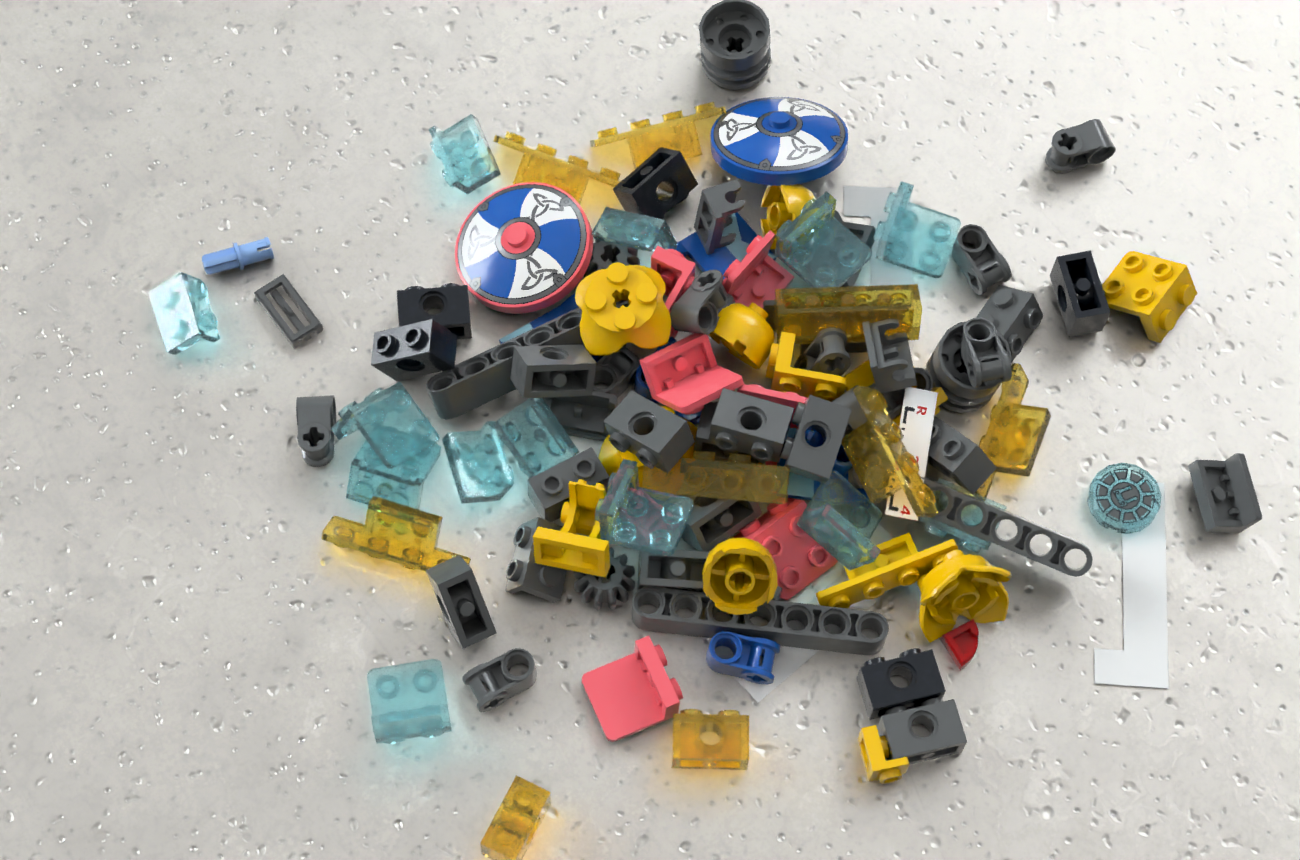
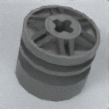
[699,0,771,90]
[925,322,1012,413]

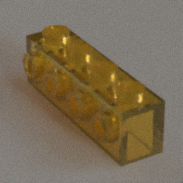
[773,284,922,344]

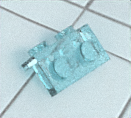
[429,114,501,194]
[592,207,678,252]
[149,272,220,355]
[493,398,579,478]
[442,421,514,504]

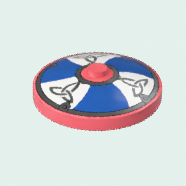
[455,182,593,314]

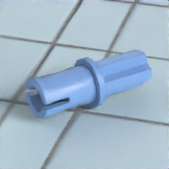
[202,237,274,275]

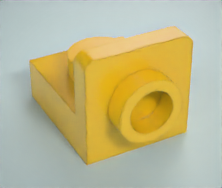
[858,725,910,784]

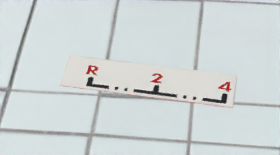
[885,387,938,521]

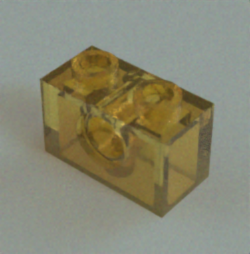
[671,709,749,770]
[480,775,551,860]

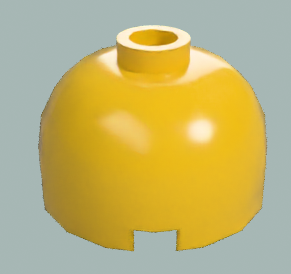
[760,184,823,251]
[707,302,775,369]
[702,538,778,615]

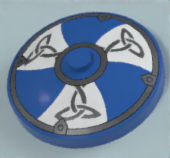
[710,97,848,186]

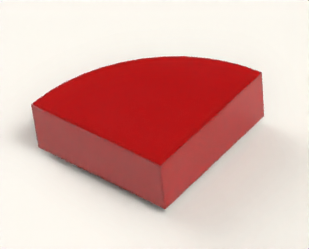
[940,618,979,670]

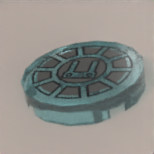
[1087,463,1162,534]

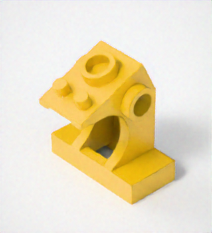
[533,479,617,578]

